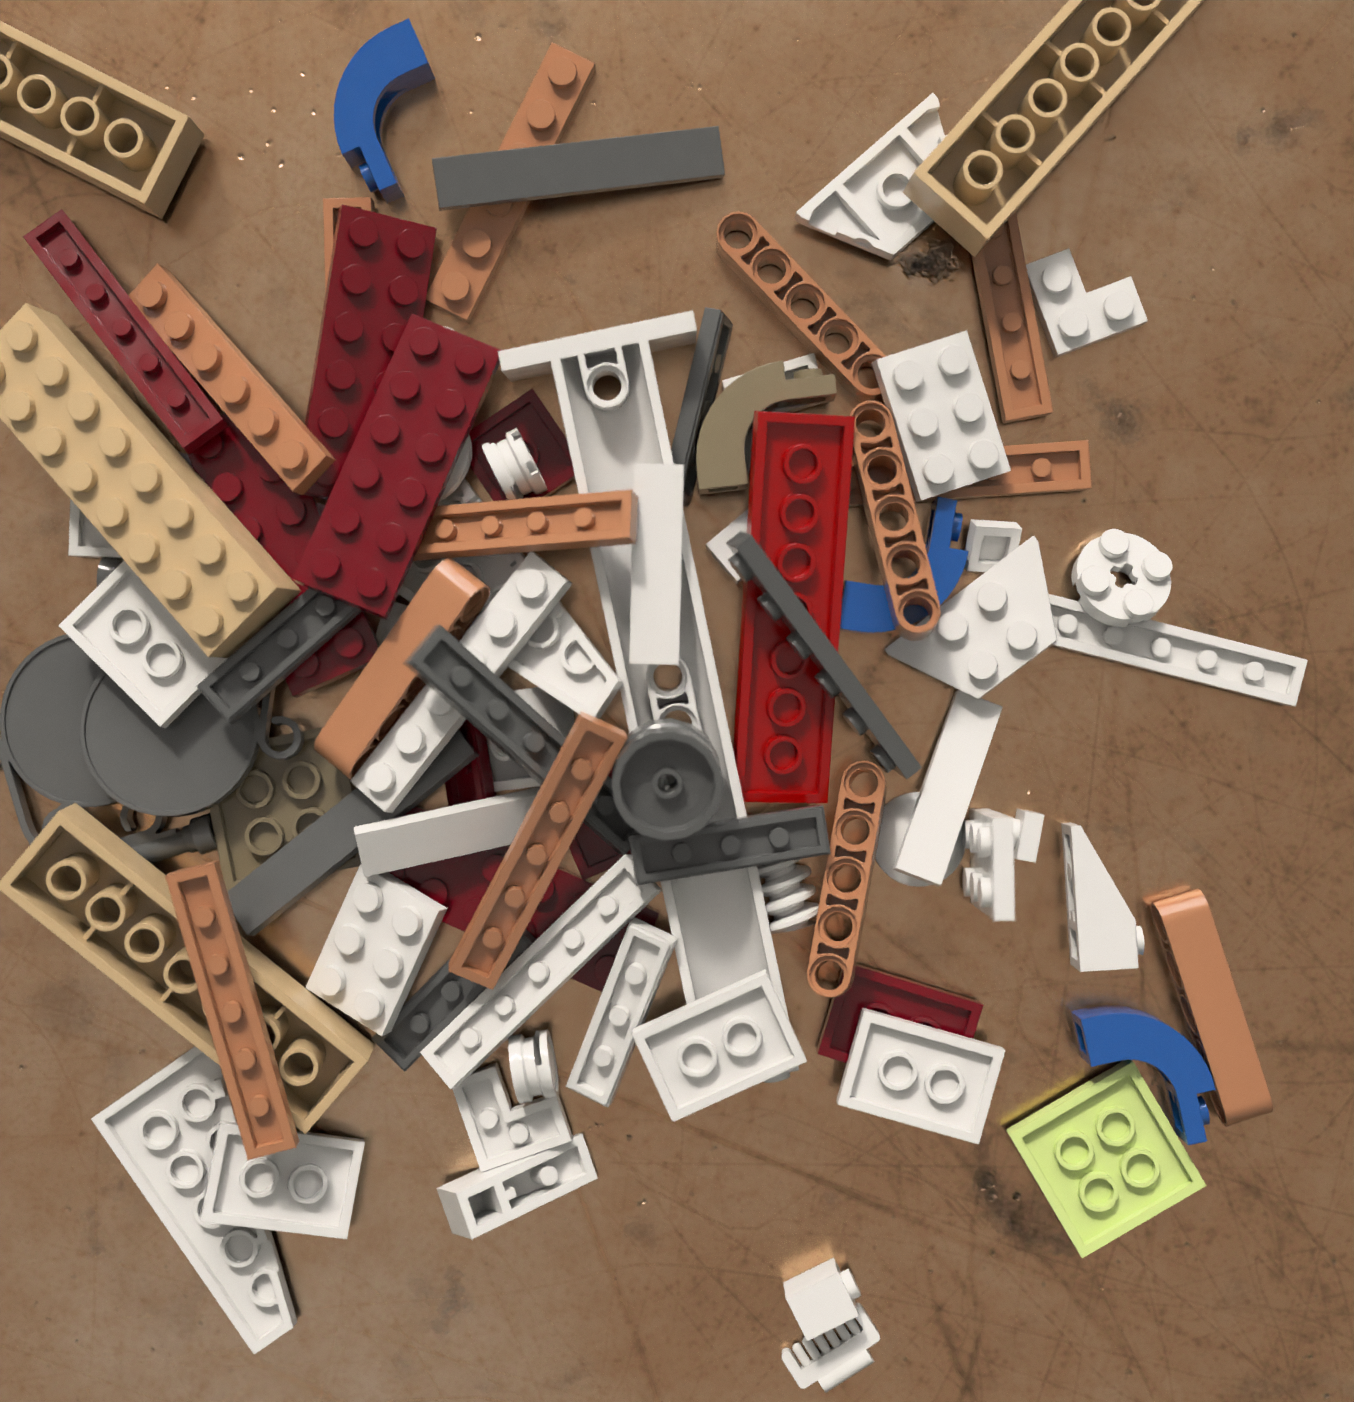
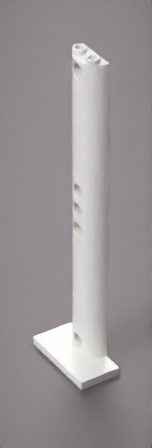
[498,311,799,1083]

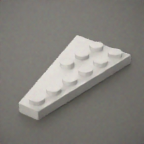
[399,478,623,719]
[91,1047,297,1355]

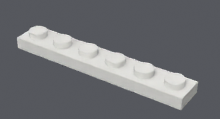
[351,552,573,813]
[1049,594,1308,706]
[420,854,662,1089]

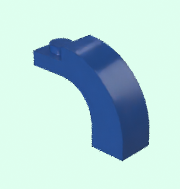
[334,18,435,204]
[840,497,969,634]
[1071,1005,1216,1145]

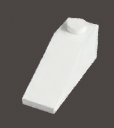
[1061,822,1145,972]
[437,1133,598,1239]

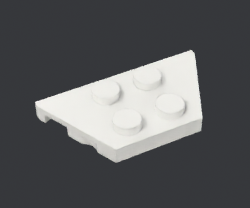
[794,93,947,260]
[884,535,1058,699]

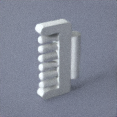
[781,1302,880,1393]

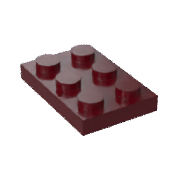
[816,964,984,1063]

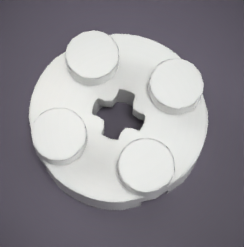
[1071,529,1172,627]

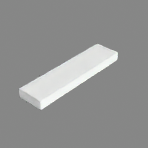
[629,463,684,665]
[893,690,1003,887]
[354,787,541,877]
[566,917,678,1108]

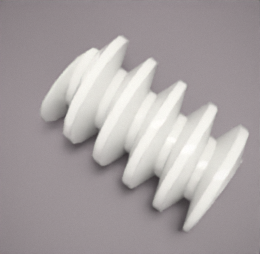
[757,859,819,934]

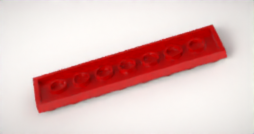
[733,411,855,804]

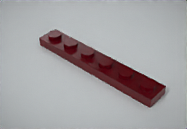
[23,209,228,455]

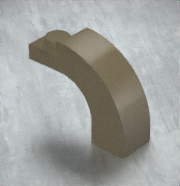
[696,360,837,495]

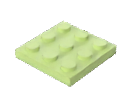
[1006,1060,1207,1258]

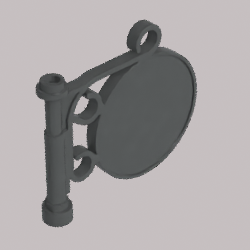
[80,557,304,817]
[0,634,217,864]

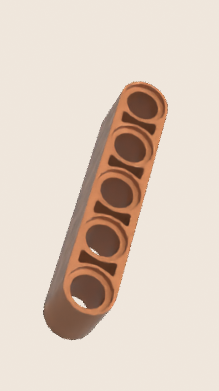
[716,211,886,402]
[850,401,941,641]
[314,558,490,780]
[807,761,887,997]
[1151,888,1273,1127]

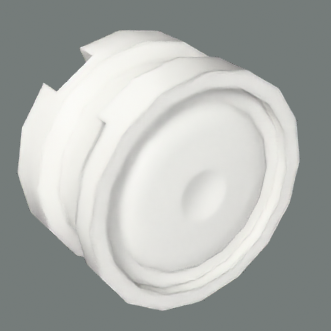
[482,428,547,500]
[508,1029,559,1103]

